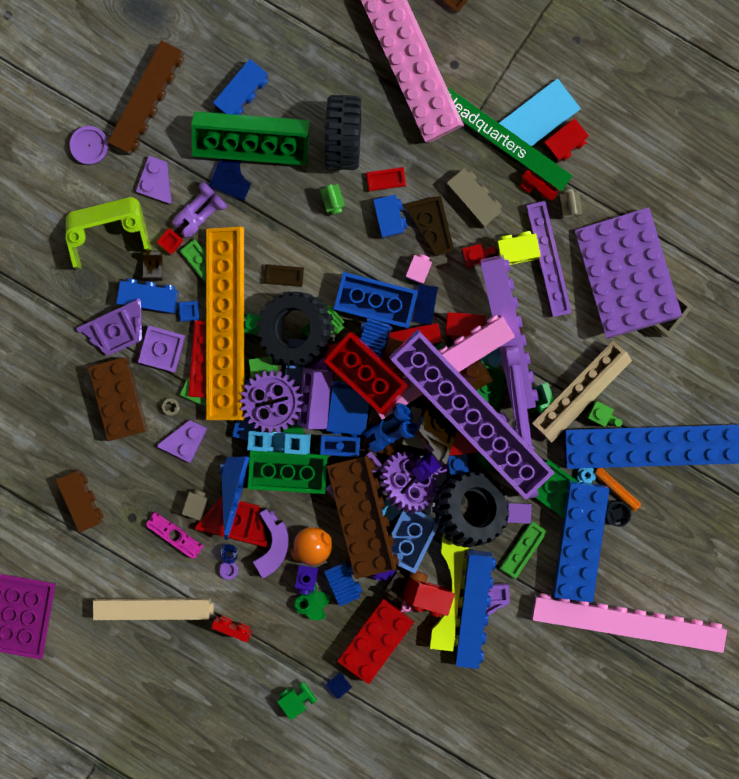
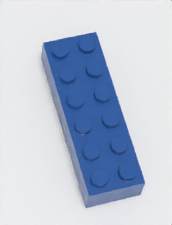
[552,480,609,603]

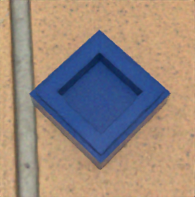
[178,301,200,322]

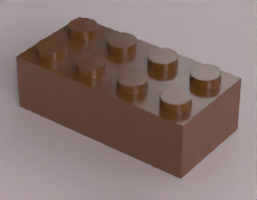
[88,357,148,442]

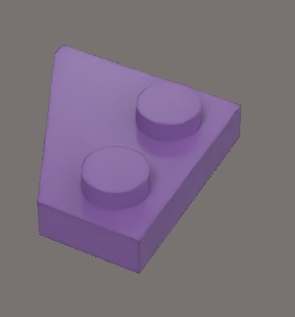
[136,156,172,204]

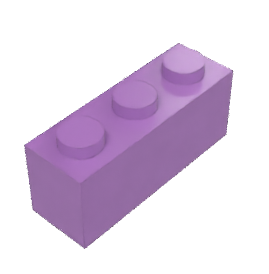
[297,368,333,429]

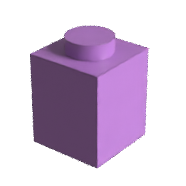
[506,502,532,524]

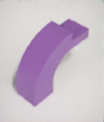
[253,508,289,578]

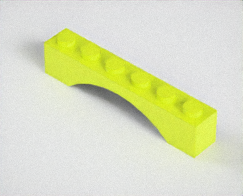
[430,533,469,651]

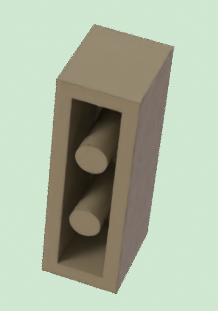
[446,168,502,228]

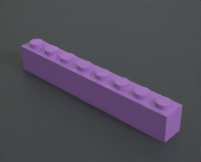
[481,255,539,409]

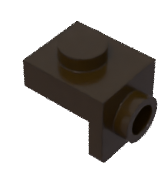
[142,250,163,281]
[383,571,408,603]

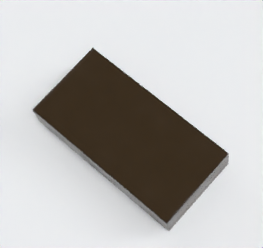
[264,264,304,287]

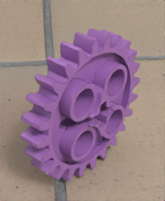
[240,370,304,433]
[379,451,438,514]

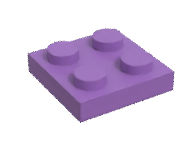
[138,326,186,373]

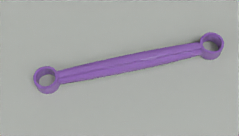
[506,346,538,499]

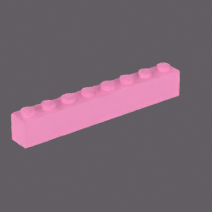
[375,315,515,419]

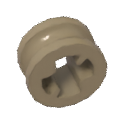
[162,398,180,416]

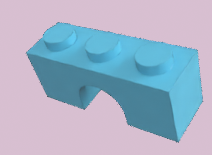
[248,430,311,455]

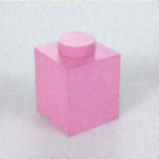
[406,254,432,285]

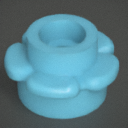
[577,468,596,483]

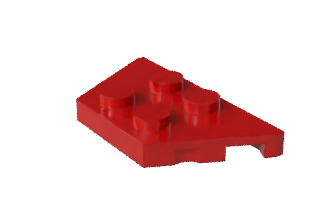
[195,496,268,547]

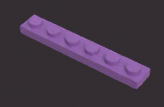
[526,201,572,318]

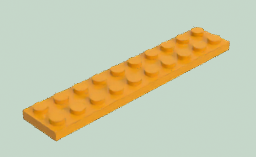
[206,227,244,420]

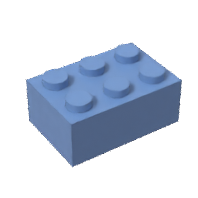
[391,507,439,573]

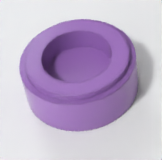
[219,560,239,580]

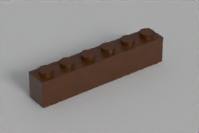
[108,40,184,155]

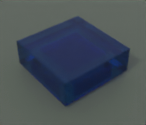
[326,672,353,699]

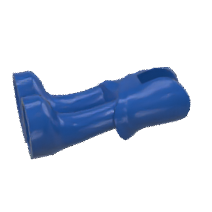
[365,403,417,452]

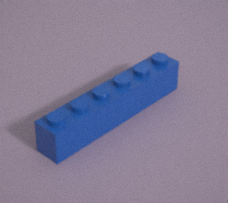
[455,550,496,669]

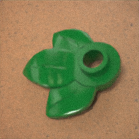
[294,584,331,621]

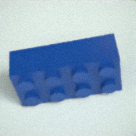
[334,272,418,329]

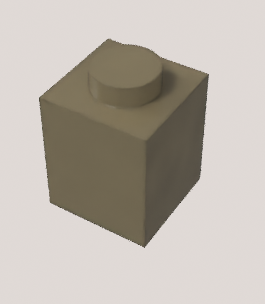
[182,489,209,520]

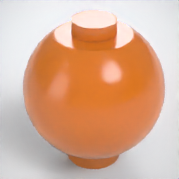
[291,527,332,566]

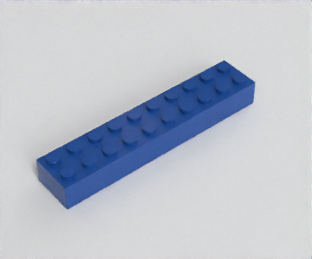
[564,424,739,469]

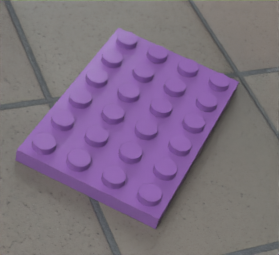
[575,208,682,339]

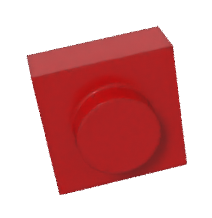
[157,228,184,255]

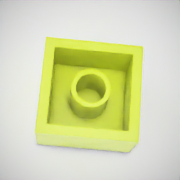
[495,231,541,265]

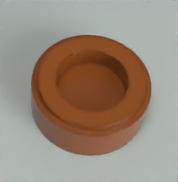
[408,570,428,582]

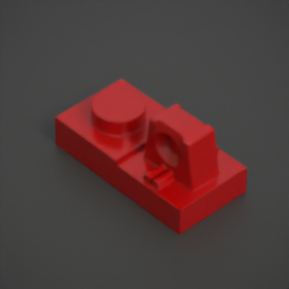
[520,169,560,201]

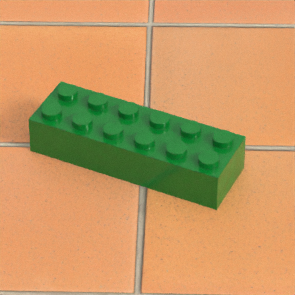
[191,111,310,165]

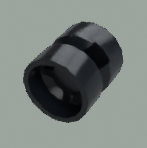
[605,501,632,527]

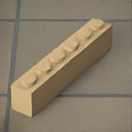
[532,341,632,443]

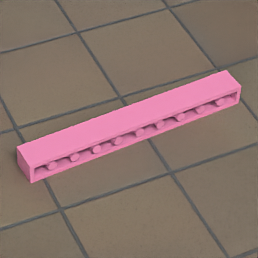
[531,593,727,653]

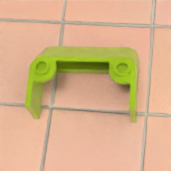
[65,197,152,270]

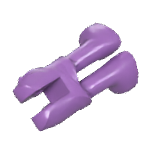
[171,181,228,238]

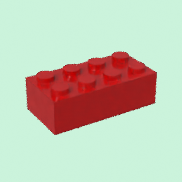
[324,332,411,415]
[338,597,414,685]

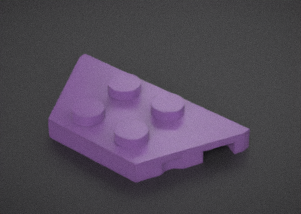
[76,298,142,356]

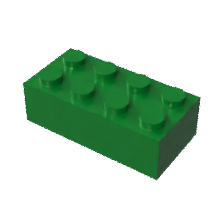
[248,450,328,494]

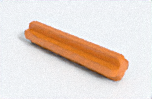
[594,468,641,511]

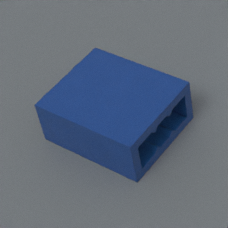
[327,382,369,437]

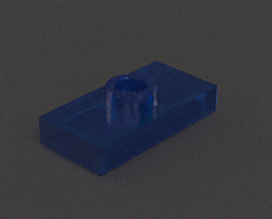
[413,284,438,325]

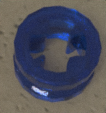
[220,544,238,564]

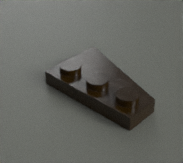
[404,196,455,256]

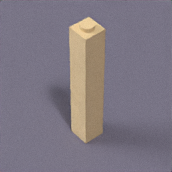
[93,598,214,620]

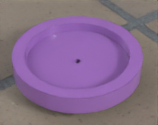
[70,126,109,165]

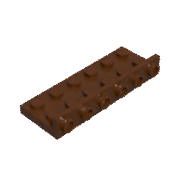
[327,455,399,579]

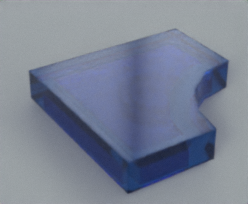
[209,159,252,201]

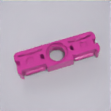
[146,512,203,559]

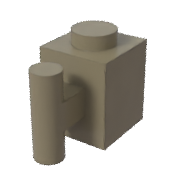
[558,189,583,219]

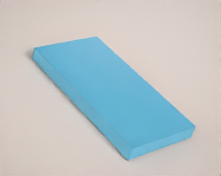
[500,79,581,146]

